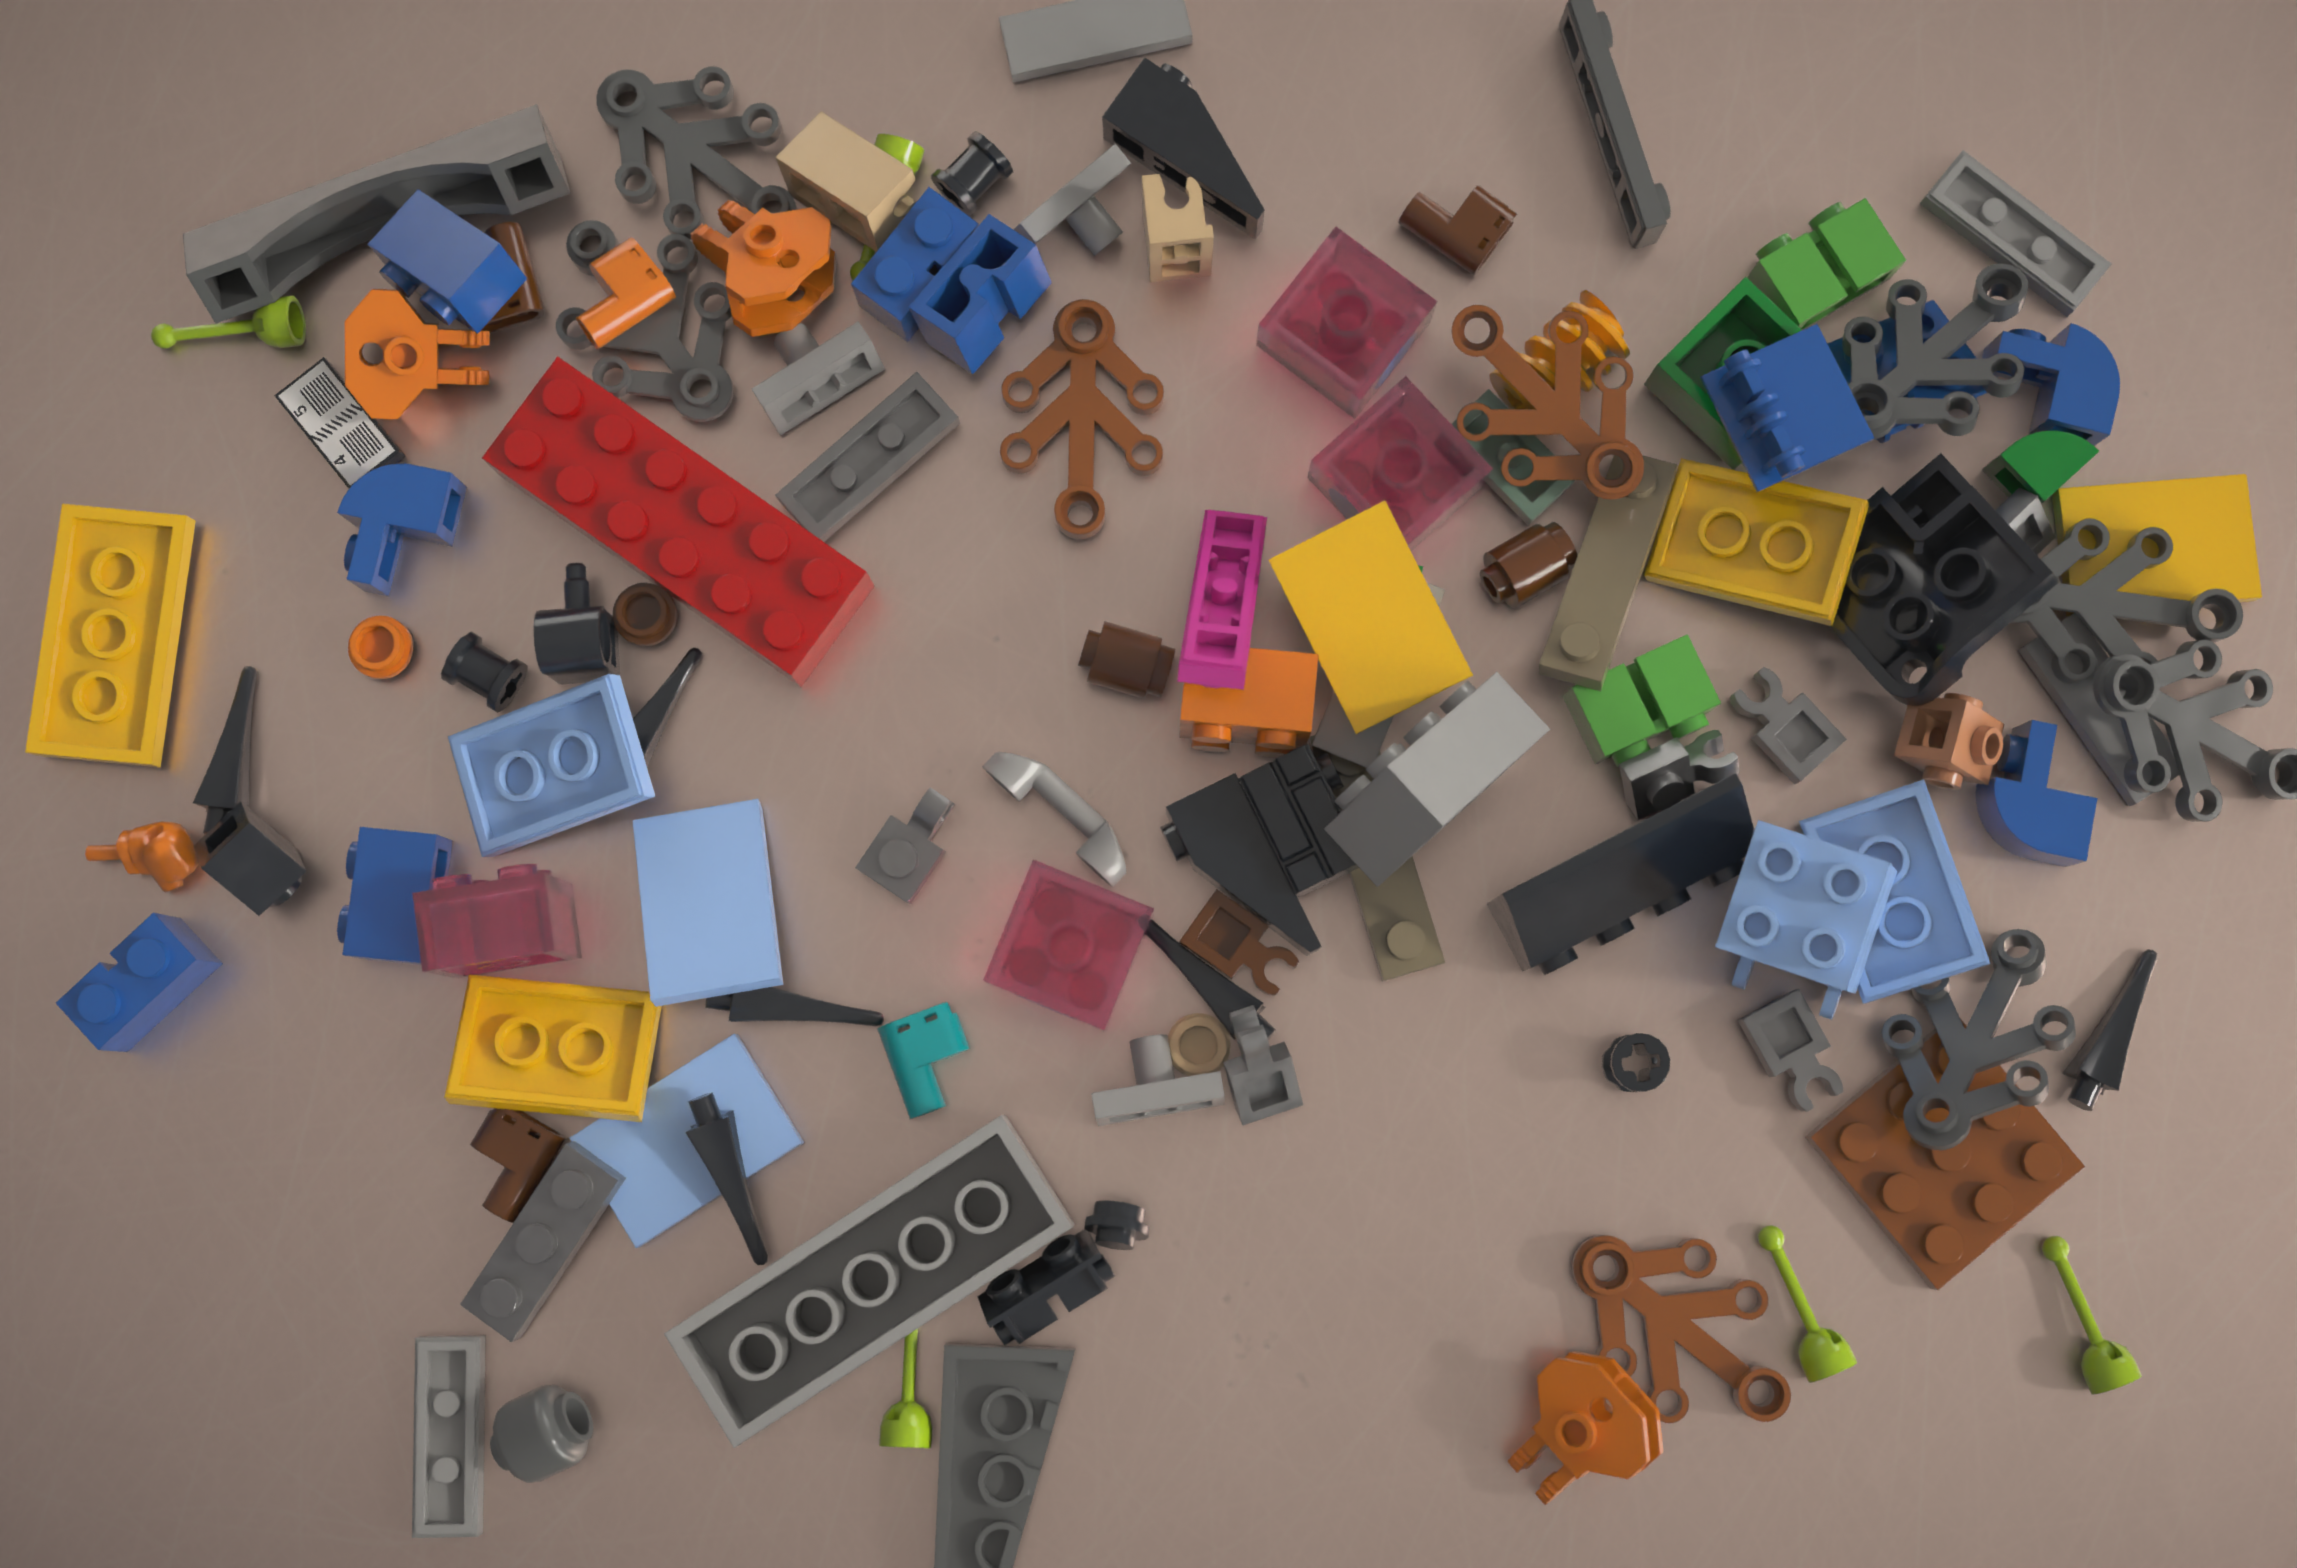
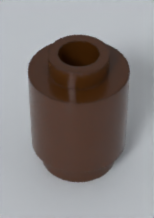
[1480,522,1578,608]
[1078,621,1176,699]

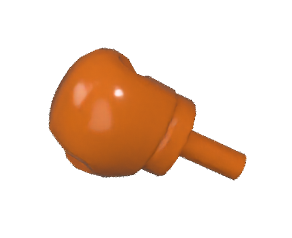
[85,821,199,892]

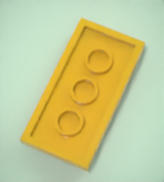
[25,503,196,768]

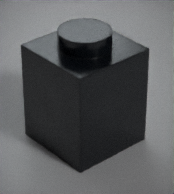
[194,801,306,916]

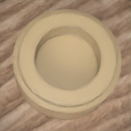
[1168,1013,1231,1076]

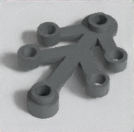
[596,66,798,240]
[556,220,733,422]
[1842,264,2028,440]
[2011,518,2243,691]
[2093,640,2297,822]
[1882,929,2076,1150]

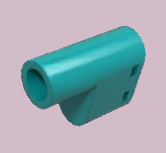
[877,1002,970,1119]

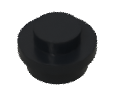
[1084,1201,1150,1250]

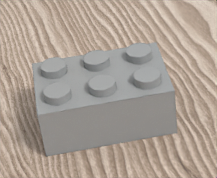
[1324,672,1550,887]

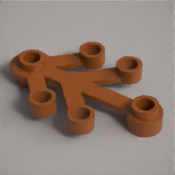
[1000,299,1164,540]
[1451,305,1644,500]
[1572,1235,1791,1423]

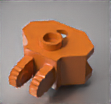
[690,200,836,337]
[345,289,490,420]
[1507,1351,1663,1505]

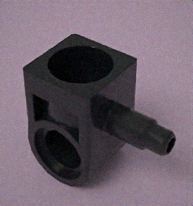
[534,563,620,684]

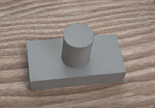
[1013,143,1131,256]
[752,322,885,436]
[1091,1034,1225,1126]

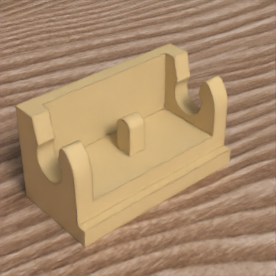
[775,111,917,252]
[1142,174,1214,282]

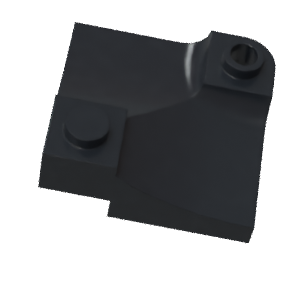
[1830,453,2060,706]

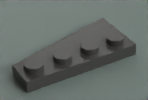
[934,1343,1076,1568]

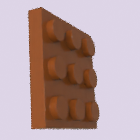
[1805,1018,2085,1290]

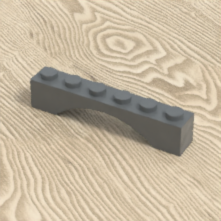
[183,104,570,324]

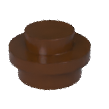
[613,583,677,646]

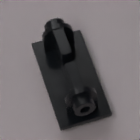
[977,1229,1116,1345]

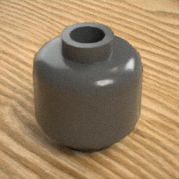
[490,1385,593,1483]

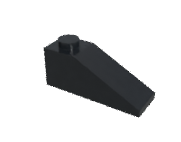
[1102,57,1265,240]
[1160,773,1322,956]

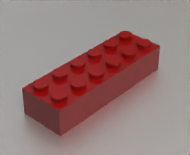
[482,356,875,688]

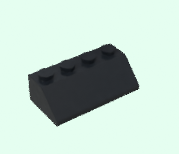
[1487,773,1755,975]

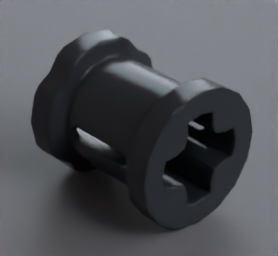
[931,131,1014,216]
[441,631,527,713]
[1602,1033,1670,1092]

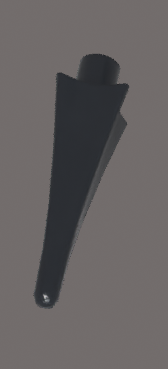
[633,647,702,768]
[193,666,257,834]
[1138,916,1276,1040]
[2063,949,2158,1111]
[705,987,884,1026]
[685,1092,768,1265]

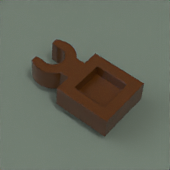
[1179,889,1299,996]

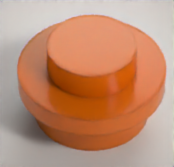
[348,616,413,679]

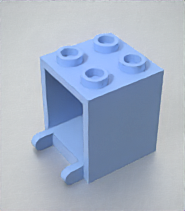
[1715,820,1897,1020]

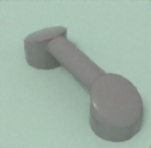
[982,752,1127,887]

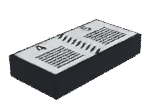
[274,357,405,488]

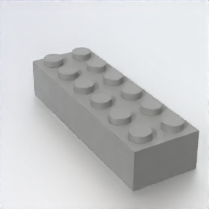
[664,1115,1075,1448]

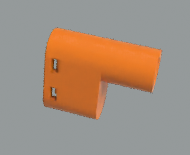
[576,237,676,349]

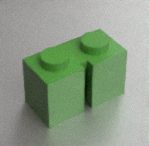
[1747,198,1906,330]
[1563,634,1721,767]

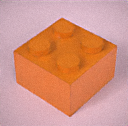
[1179,648,1318,758]

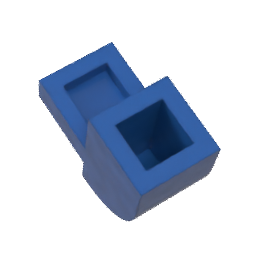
[1982,323,2120,446]
[337,464,467,597]
[1976,720,2098,867]

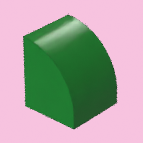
[1982,431,2100,504]

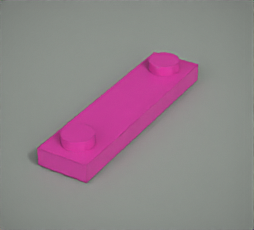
[1177,509,1267,690]

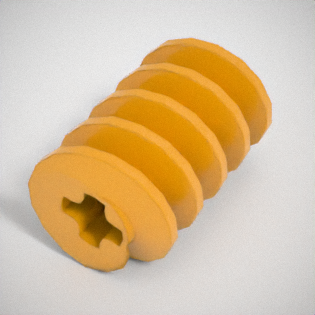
[1489,290,1630,409]

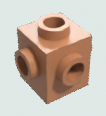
[1894,693,2005,790]

